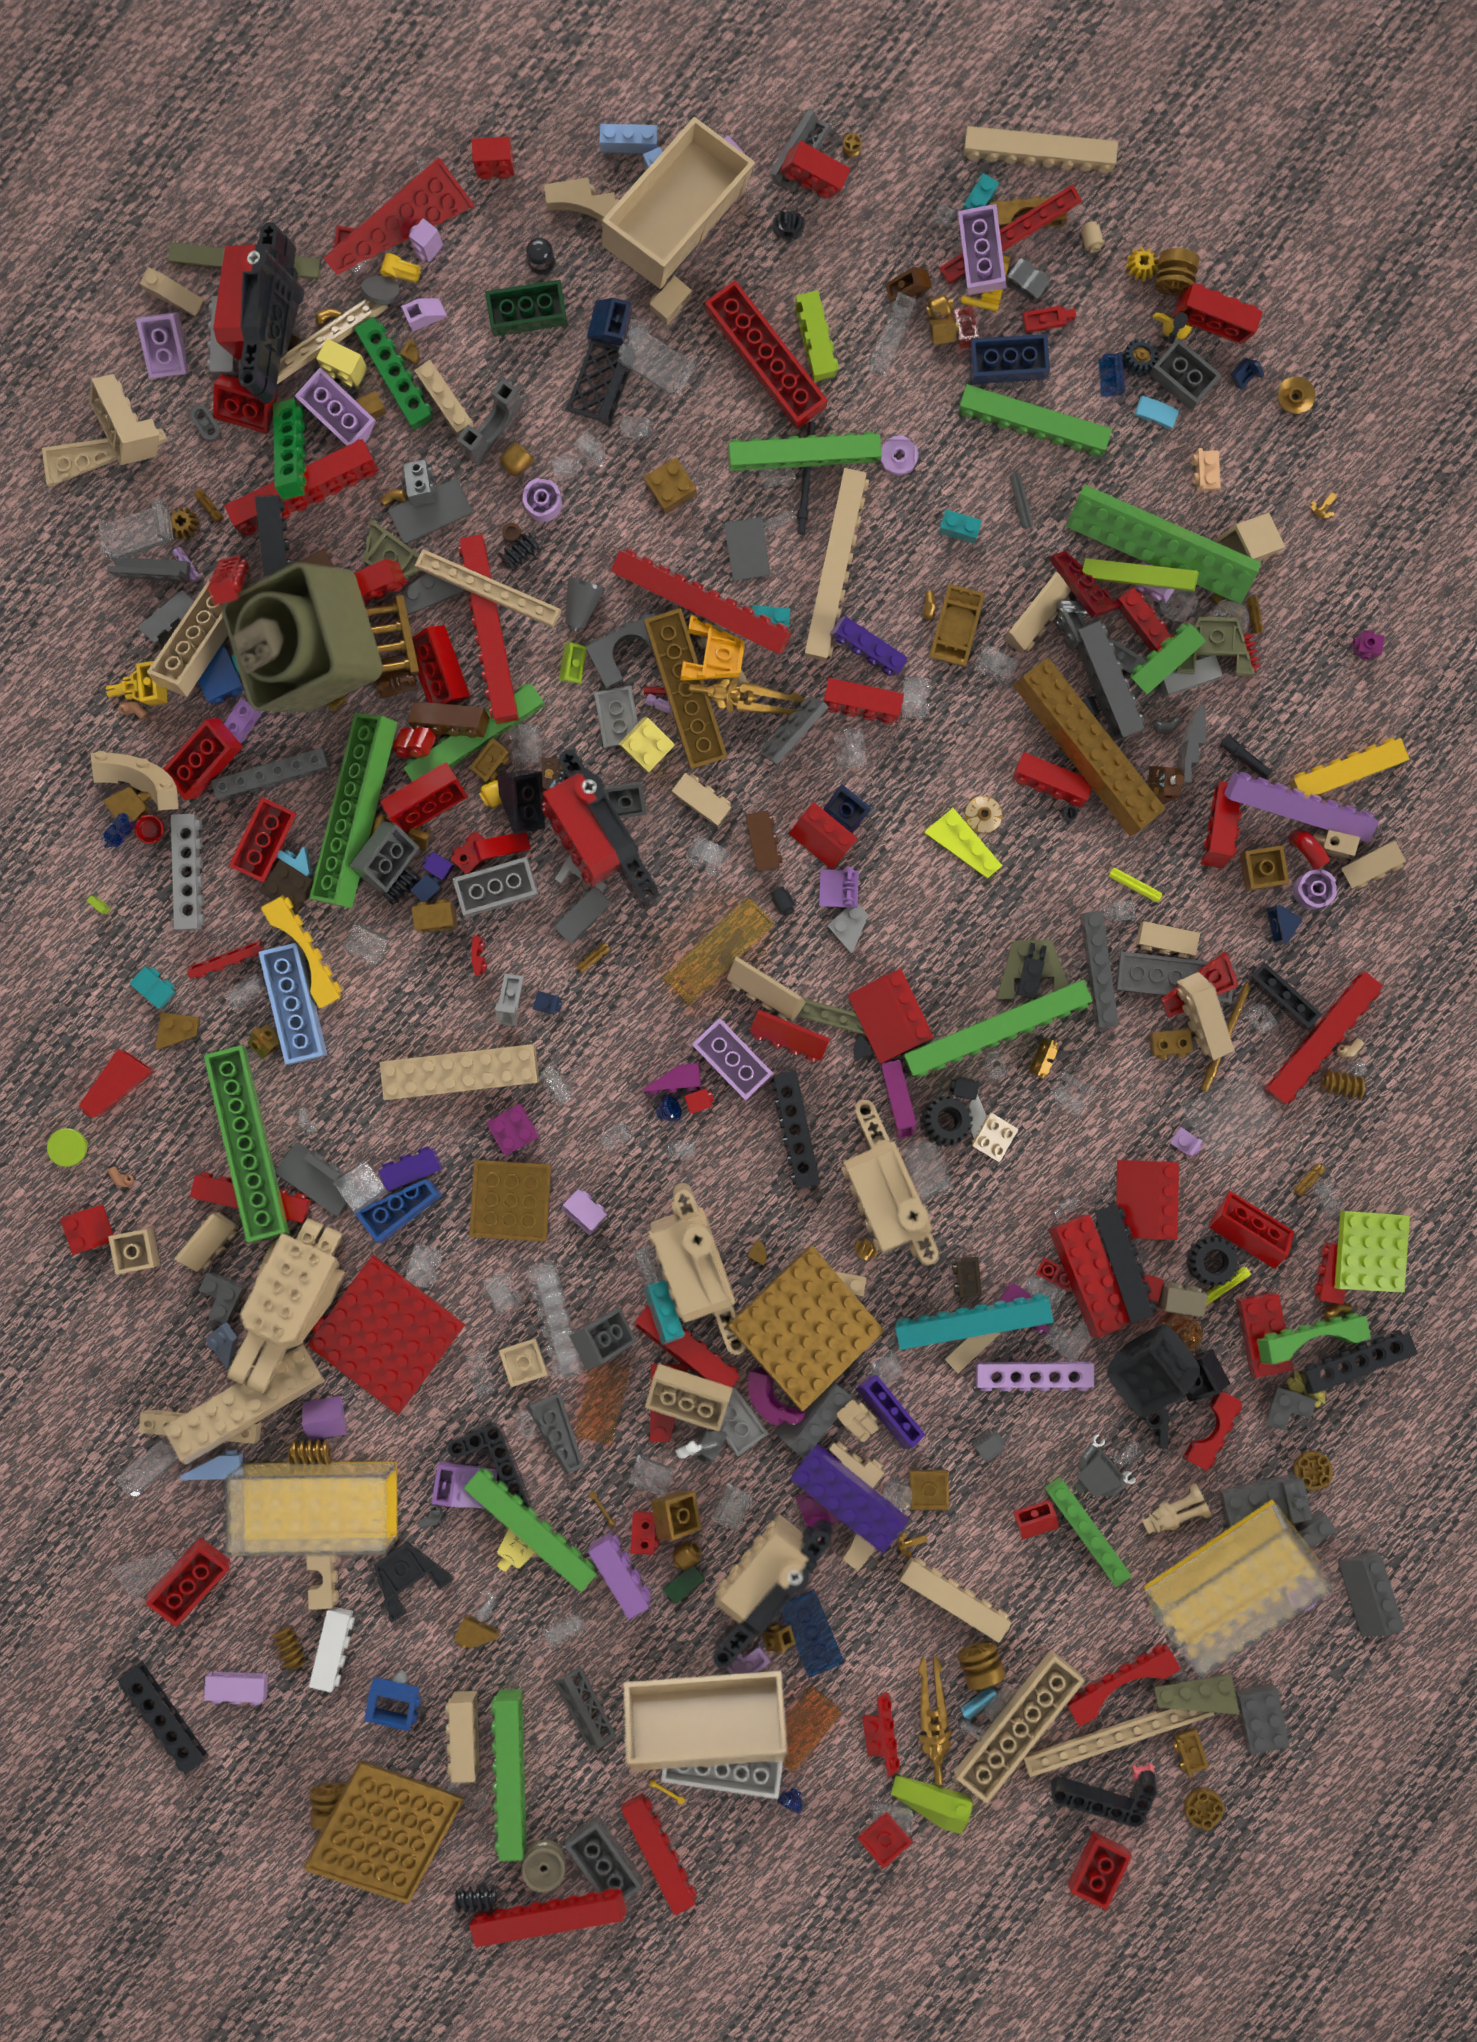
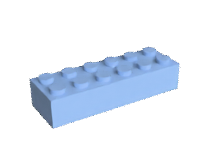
[259,943,328,1065]

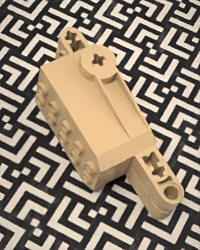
[841,1100,939,1266]
[649,1183,745,1355]
[227,1218,346,1394]

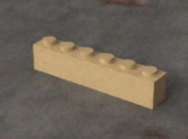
[899,1557,1011,1643]

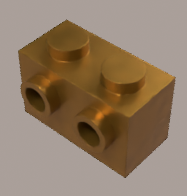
[1149,1029,1193,1059]

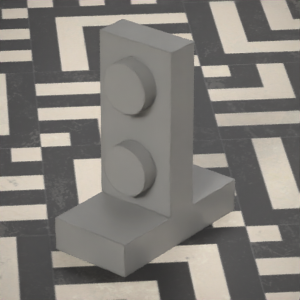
[555,855,607,892]
[495,973,524,1027]

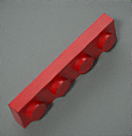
[187,940,264,979]

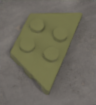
[363,520,421,579]

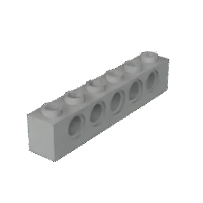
[171,814,205,931]

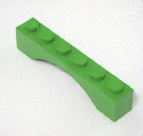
[1257,1312,1371,1364]
[1044,1476,1132,1588]

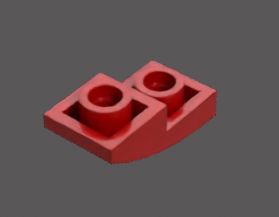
[471,935,488,977]
[1035,1257,1071,1292]

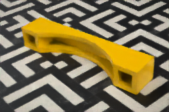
[261,895,342,1008]

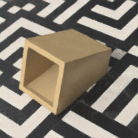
[1214,513,1285,561]

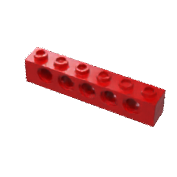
[208,554,249,605]

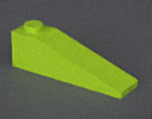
[891,1775,973,1834]

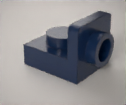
[533,991,562,1015]

